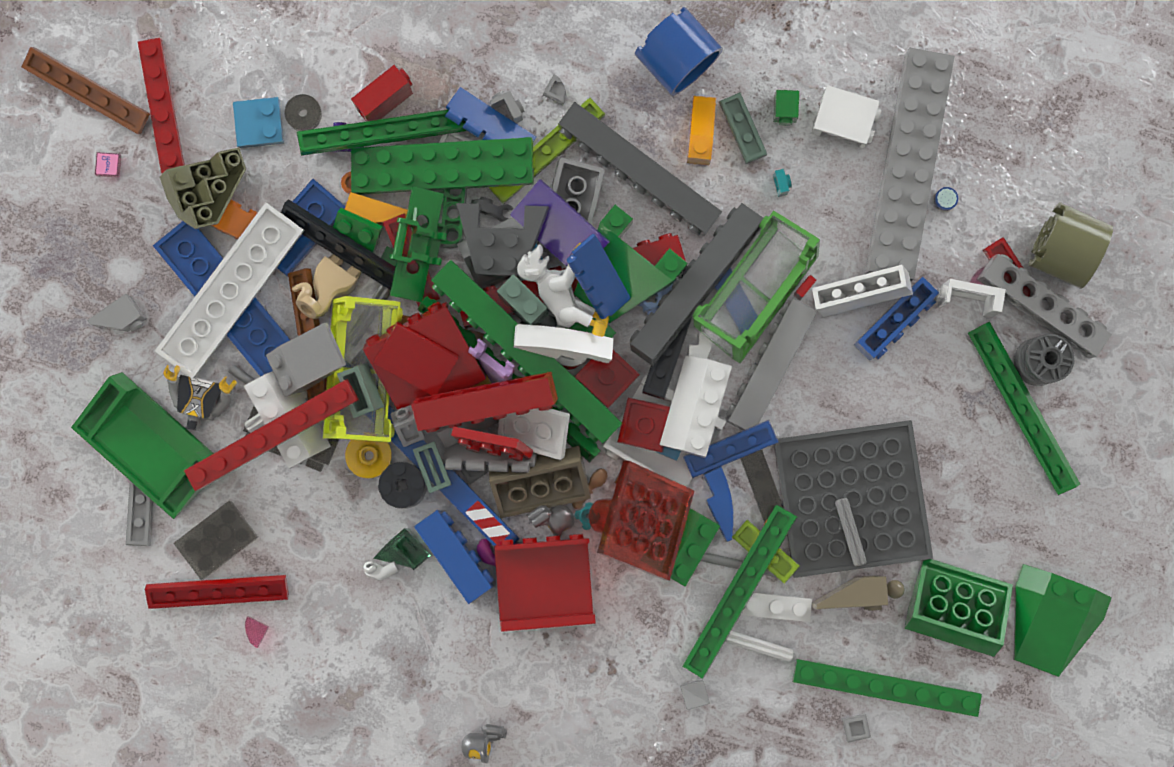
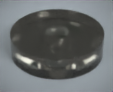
[284,94,322,131]

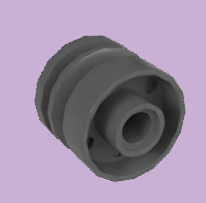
[1014,334,1074,386]

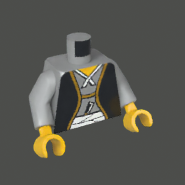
[163,365,237,431]

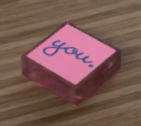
[95,152,122,178]

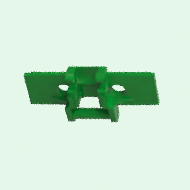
[389,186,447,302]

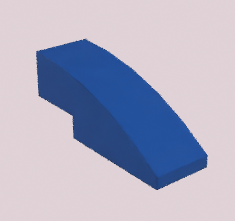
[703,467,733,542]

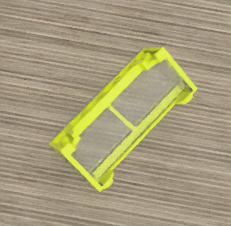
[323,296,403,442]

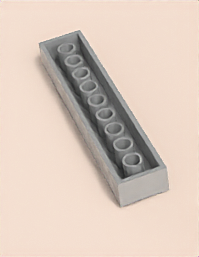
[865,47,955,282]

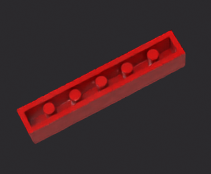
[411,372,558,433]

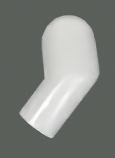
[363,561,399,581]

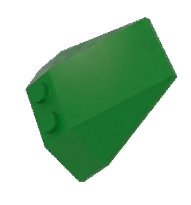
[1014,564,1112,677]

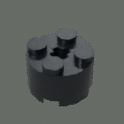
[378,462,427,509]

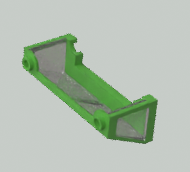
[693,210,820,364]

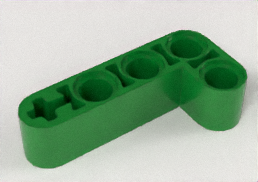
[421,189,467,248]

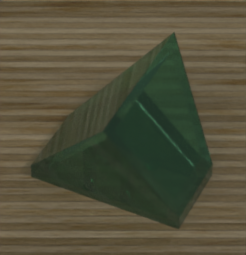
[373,528,431,570]

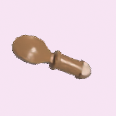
[572,468,607,509]

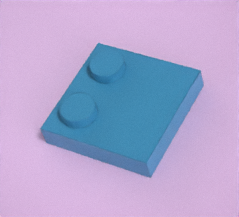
[233,97,284,148]

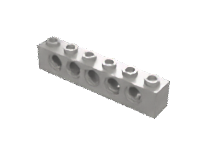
[977,254,1112,359]

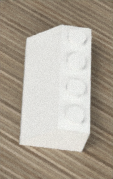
[660,355,732,458]
[244,371,331,469]

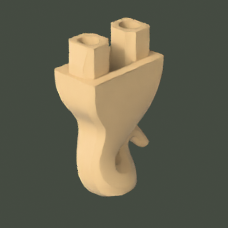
[292,254,361,319]

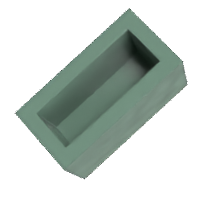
[337,363,384,418]

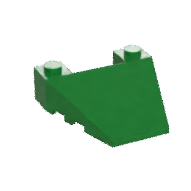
[574,204,688,324]

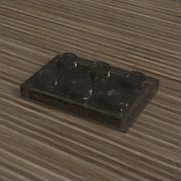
[173,500,259,580]

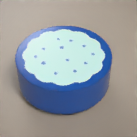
[934,187,958,211]

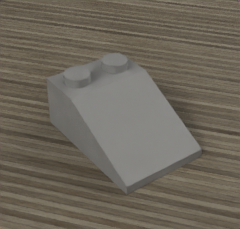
[266,322,346,397]

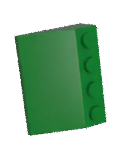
[904,559,1013,657]

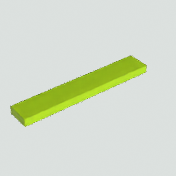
[488,97,605,205]

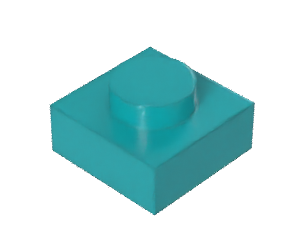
[773,169,792,197]

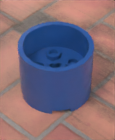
[635,7,723,96]

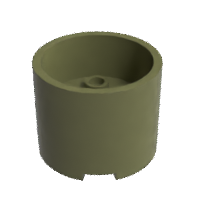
[1028,202,1113,289]

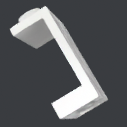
[811,85,881,149]

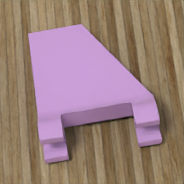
[468,338,516,383]

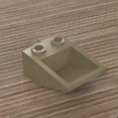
[811,575,905,611]

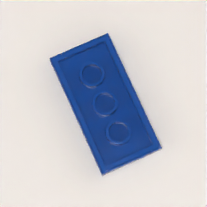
[277,179,345,277]

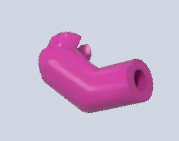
[476,539,496,566]

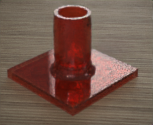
[589,460,694,581]

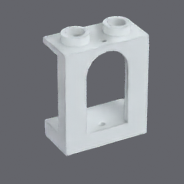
[935,279,1006,318]

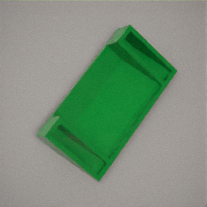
[71,372,214,519]

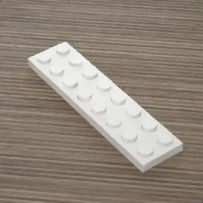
[155,202,305,379]

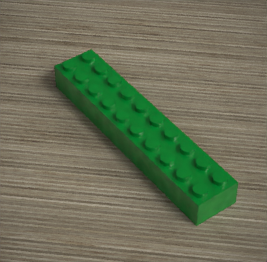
[431,260,622,443]

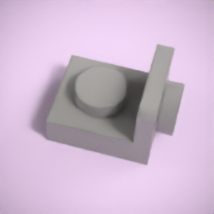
[391,405,425,447]

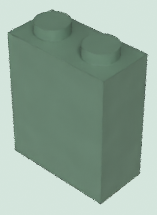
[497,274,549,325]

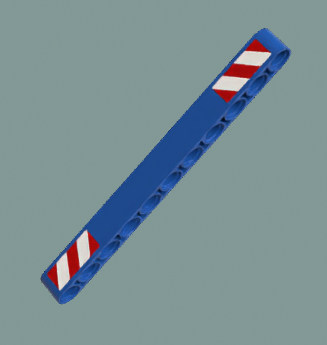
[344,359,520,546]

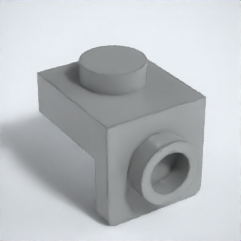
[490,91,525,123]

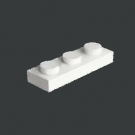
[741,593,812,622]

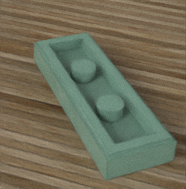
[719,92,767,164]

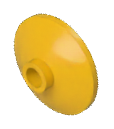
[345,432,392,478]

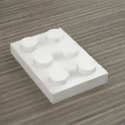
[498,408,570,460]

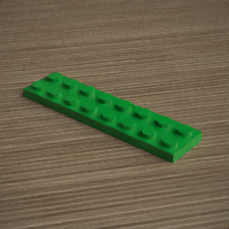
[351,137,534,195]

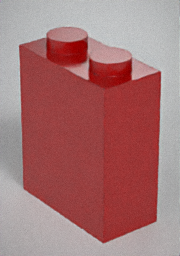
[351,65,413,121]

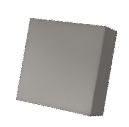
[842,713,871,743]

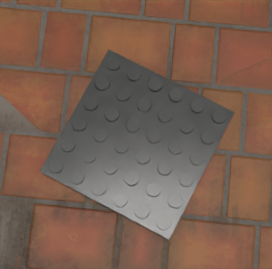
[774,420,933,578]

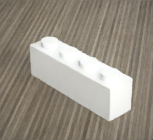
[812,265,913,317]

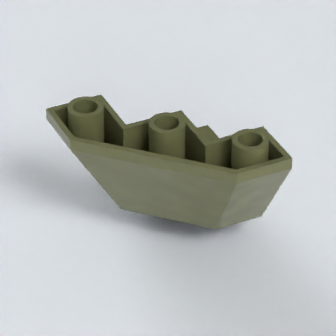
[160,147,246,229]

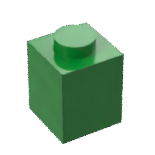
[773,90,799,126]

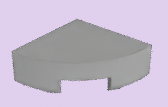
[543,74,566,106]

